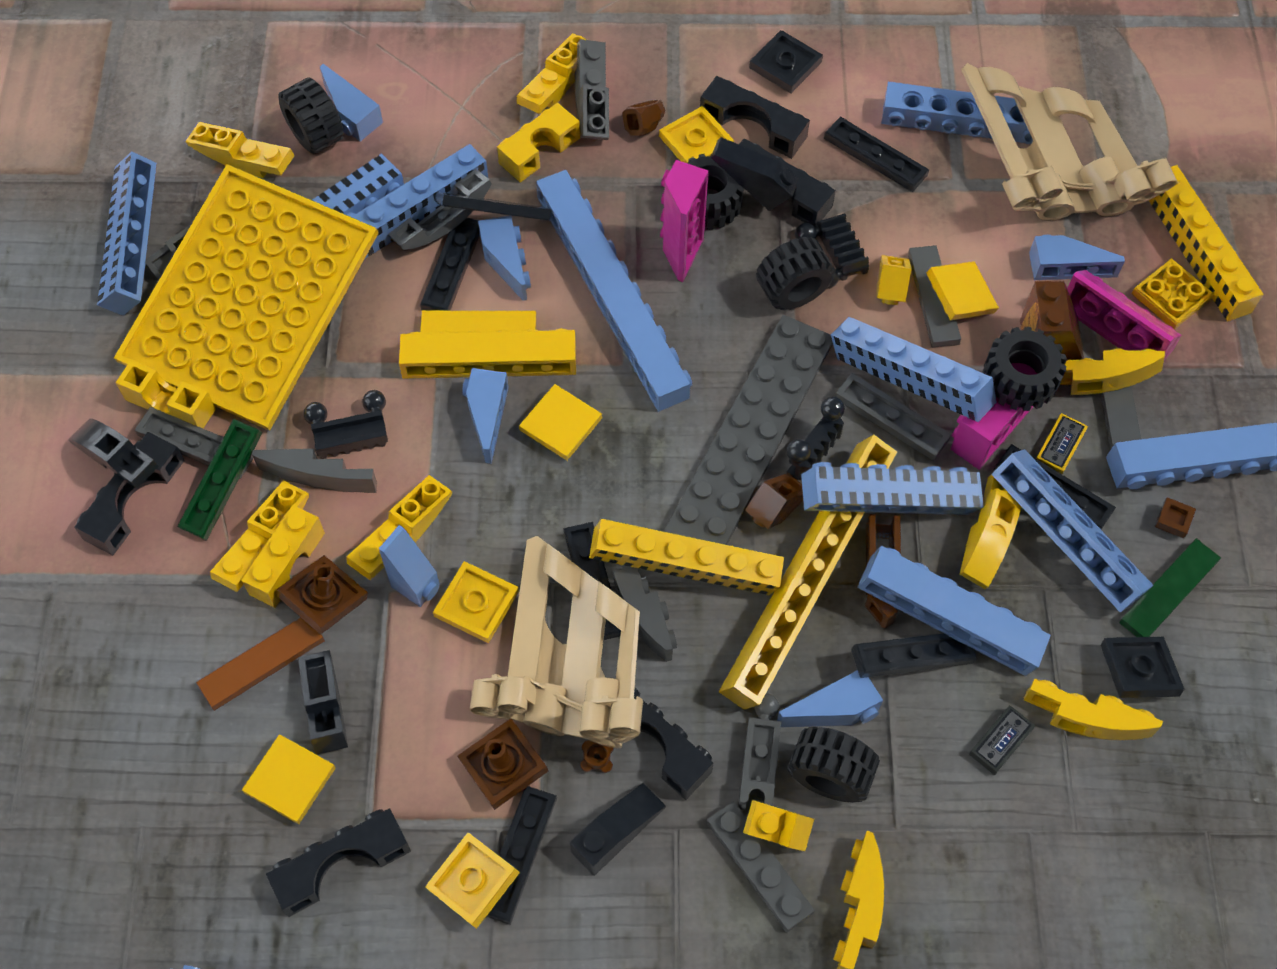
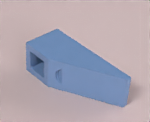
[478,216,531,301]

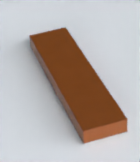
[196,617,325,711]

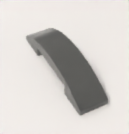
[388,169,492,250]

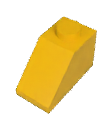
[876,255,912,305]

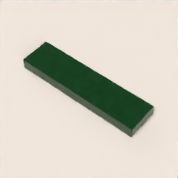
[177,419,262,541]
[1119,538,1221,637]

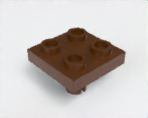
[277,555,368,635]
[457,718,549,810]

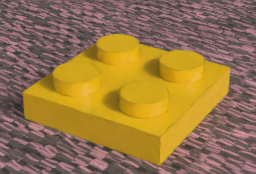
[659,106,734,163]
[433,561,519,643]
[425,833,520,929]

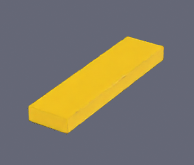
[420,310,537,333]

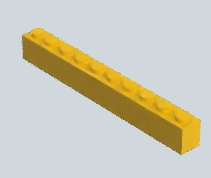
[719,434,897,710]

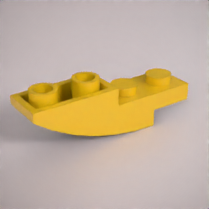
[517,33,587,114]
[185,122,295,178]
[1060,348,1165,395]
[959,474,1021,589]
[346,475,452,580]
[210,480,309,592]
[1024,679,1163,740]
[833,831,884,969]

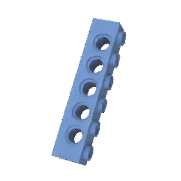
[881,82,1033,144]
[992,449,1154,613]

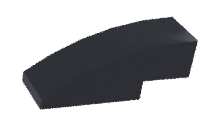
[298,650,348,755]

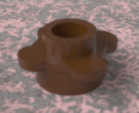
[580,740,614,773]

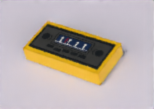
[1036,413,1088,474]

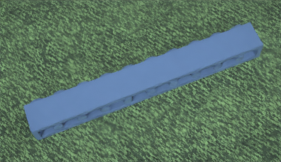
[536,170,692,412]

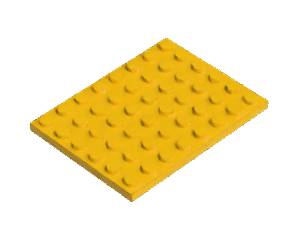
[114,164,379,431]

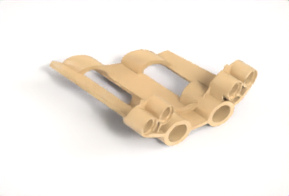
[961,63,1177,220]
[470,536,643,748]

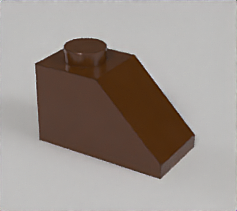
[745,473,803,529]

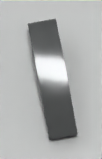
[252,449,377,493]

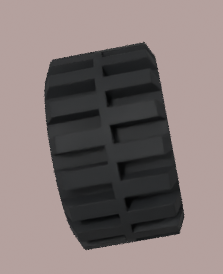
[278,77,344,154]
[688,154,744,230]
[756,237,835,310]
[982,327,1067,411]
[788,727,880,803]

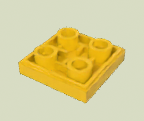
[1131,258,1214,330]
[926,261,999,320]
[519,384,602,461]
[242,734,336,824]

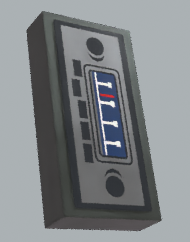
[969,705,1036,775]

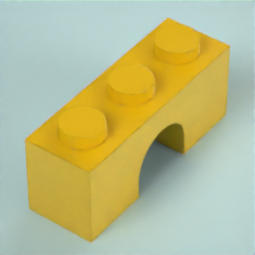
[497,103,580,183]
[115,359,216,428]
[241,505,325,608]

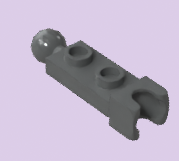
[738,693,781,810]

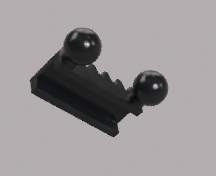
[795,213,869,289]
[303,390,388,459]
[787,397,845,480]

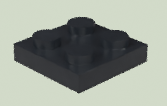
[749,30,823,94]
[1100,637,1185,698]

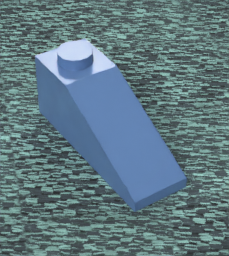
[320,64,383,141]
[1029,235,1125,280]
[463,368,509,464]
[379,525,440,607]
[777,670,883,727]

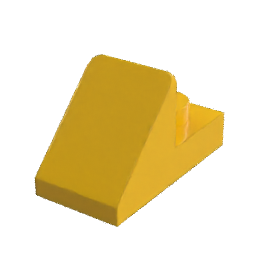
[743,800,814,851]

